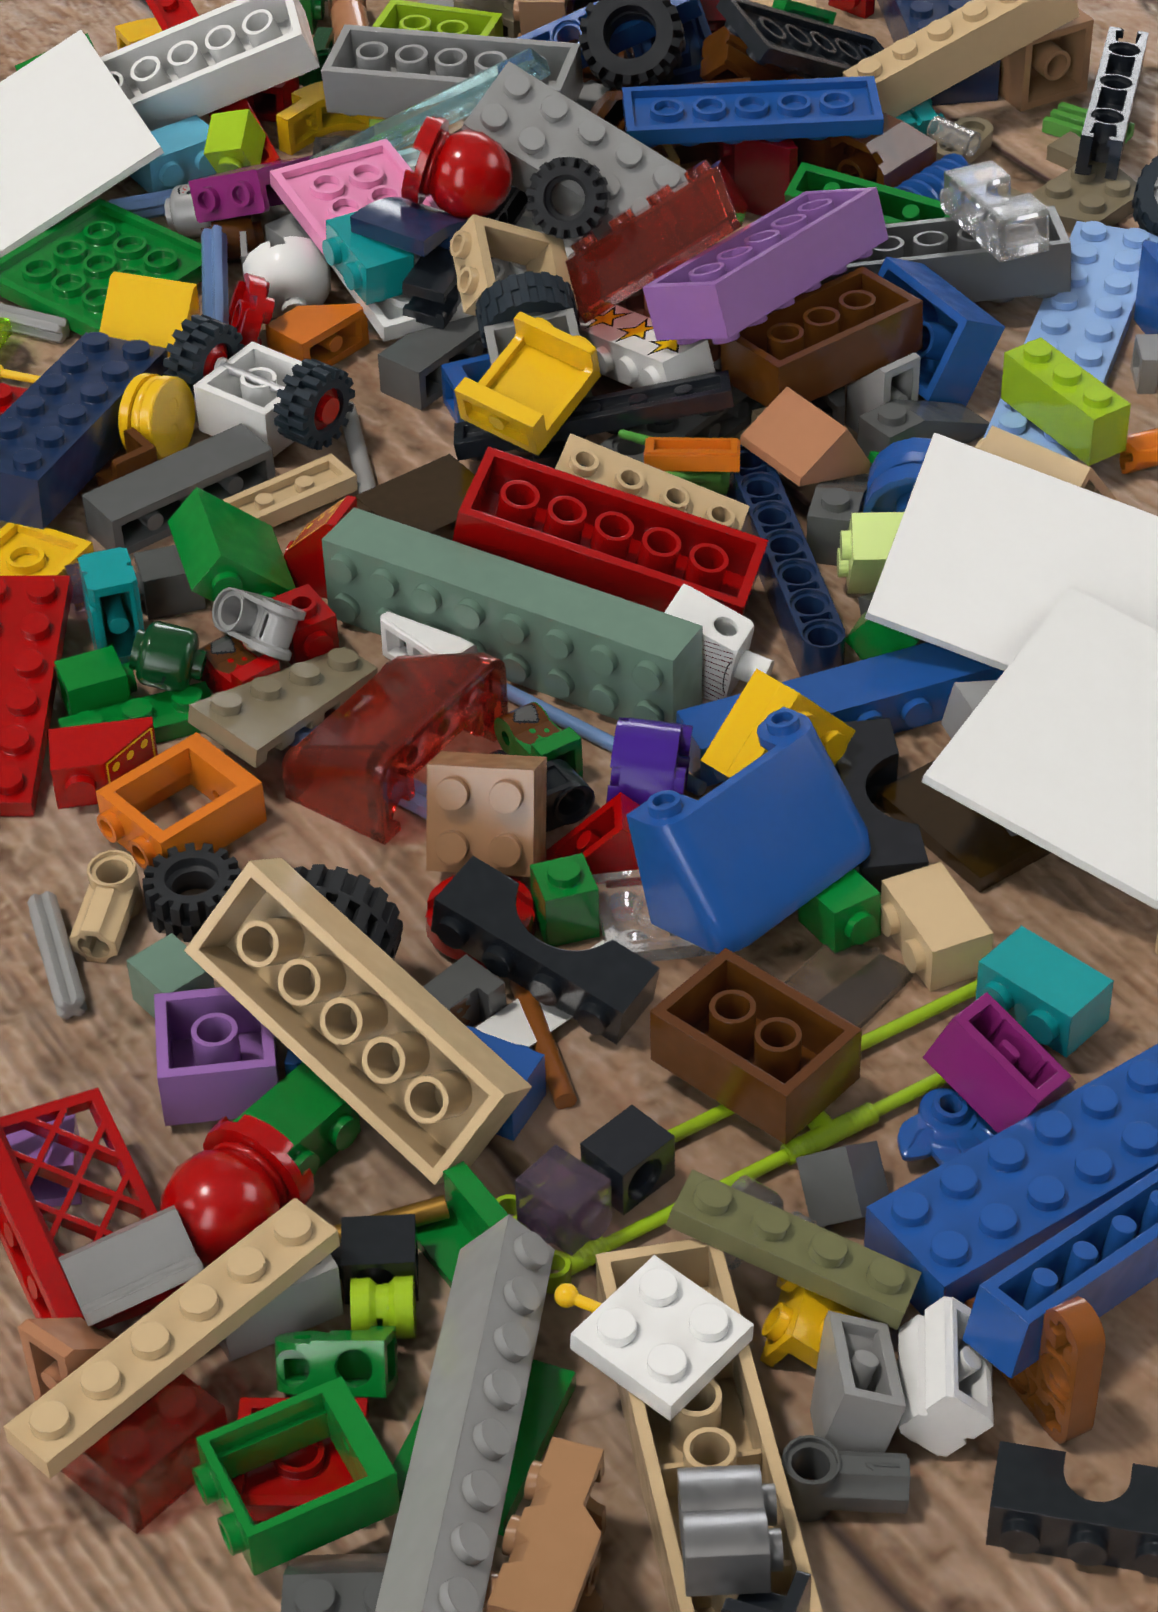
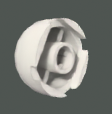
[243,236,331,319]

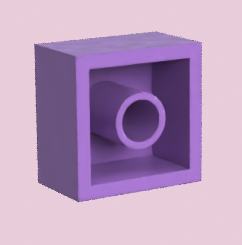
[154,987,279,1126]

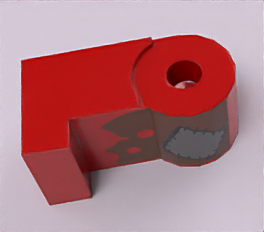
[199,634,280,694]

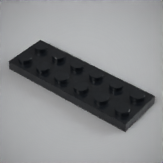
[716,0,884,79]

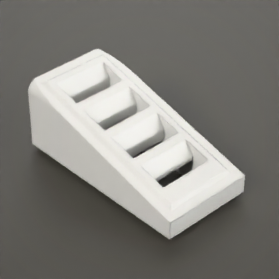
[380,611,478,700]

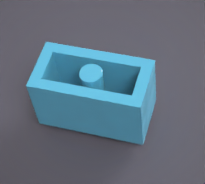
[130,115,217,193]

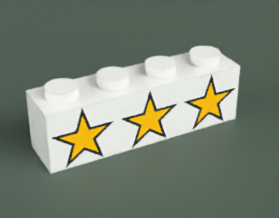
[579,303,715,388]

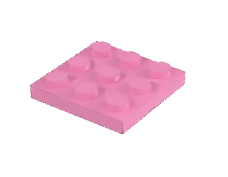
[270,139,443,255]

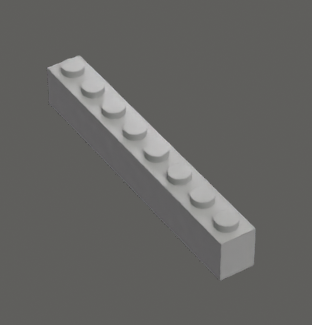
[375,1215,555,1612]

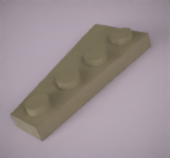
[188,647,378,768]

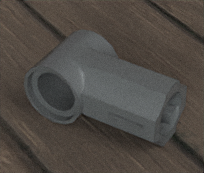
[781,1435,911,1523]

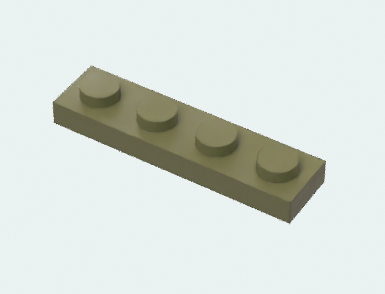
[666,1169,922,1330]

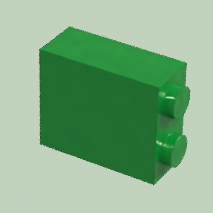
[167,487,296,602]

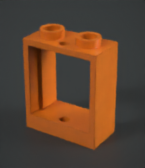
[96,732,267,869]

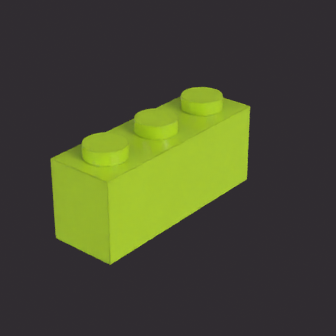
[1001,337,1131,466]

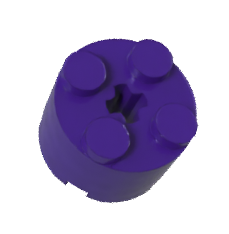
[606,717,693,805]

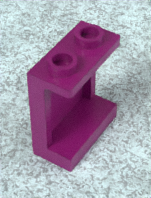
[188,155,314,223]

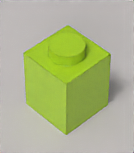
[203,109,266,174]

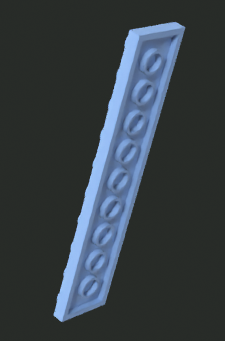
[983,221,1158,461]

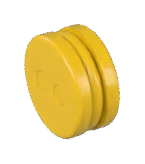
[118,373,195,460]

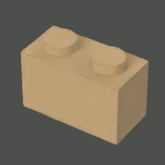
[881,862,993,992]

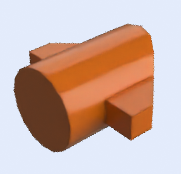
[1119,428,1158,474]

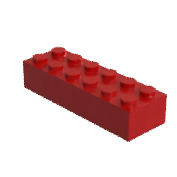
[452,446,769,615]

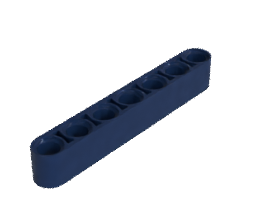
[727,445,846,677]

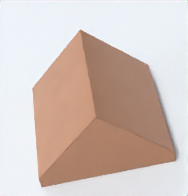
[740,386,872,487]

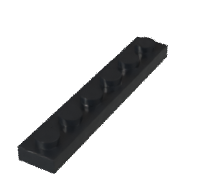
[454,370,734,461]

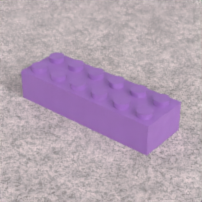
[643,187,889,345]

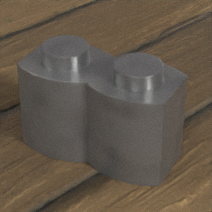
[677,1464,784,1597]

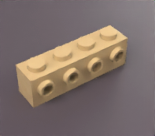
[555,433,750,531]

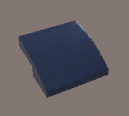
[350,197,468,257]

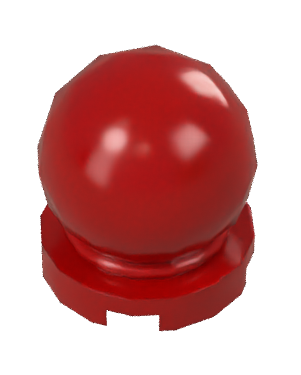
[401,116,513,219]
[160,1114,315,1268]

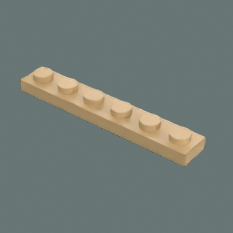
[4,1198,340,1479]

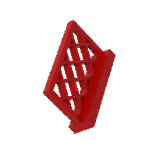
[0,1087,188,1329]

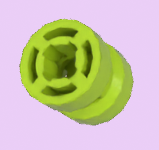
[350,1275,416,1339]

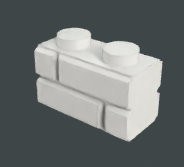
[897,1296,994,1457]

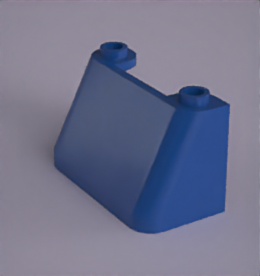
[626,707,871,954]

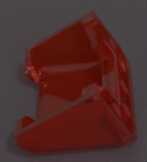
[282,652,508,845]

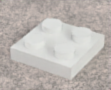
[570,1255,754,1421]

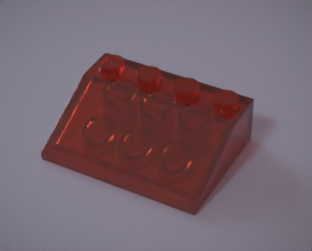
[565,160,748,324]

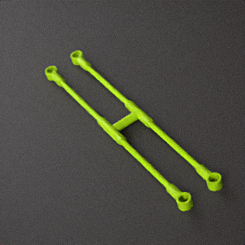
[496,980,977,1294]

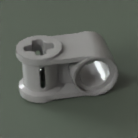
[212,587,306,661]

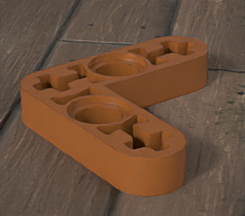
[964,1296,1106,1444]

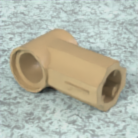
[69,850,143,963]

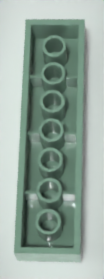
[322,507,703,723]

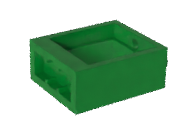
[192,1376,400,1576]

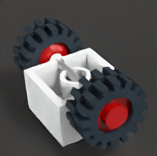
[163,314,355,457]

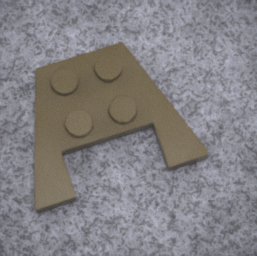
[983,131,1137,233]

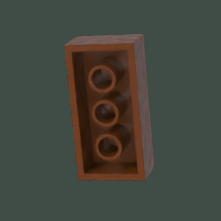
[720,266,923,407]

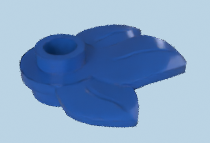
[897,1088,997,1165]

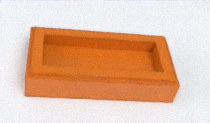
[644,437,741,472]

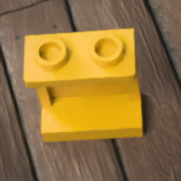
[454,312,601,456]

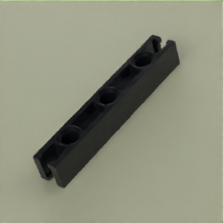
[1075,26,1149,180]
[402,185,529,330]

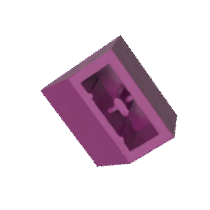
[922,992,1077,1133]

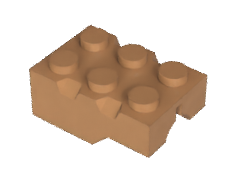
[482,1437,606,1612]

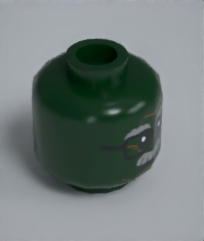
[129,621,208,692]

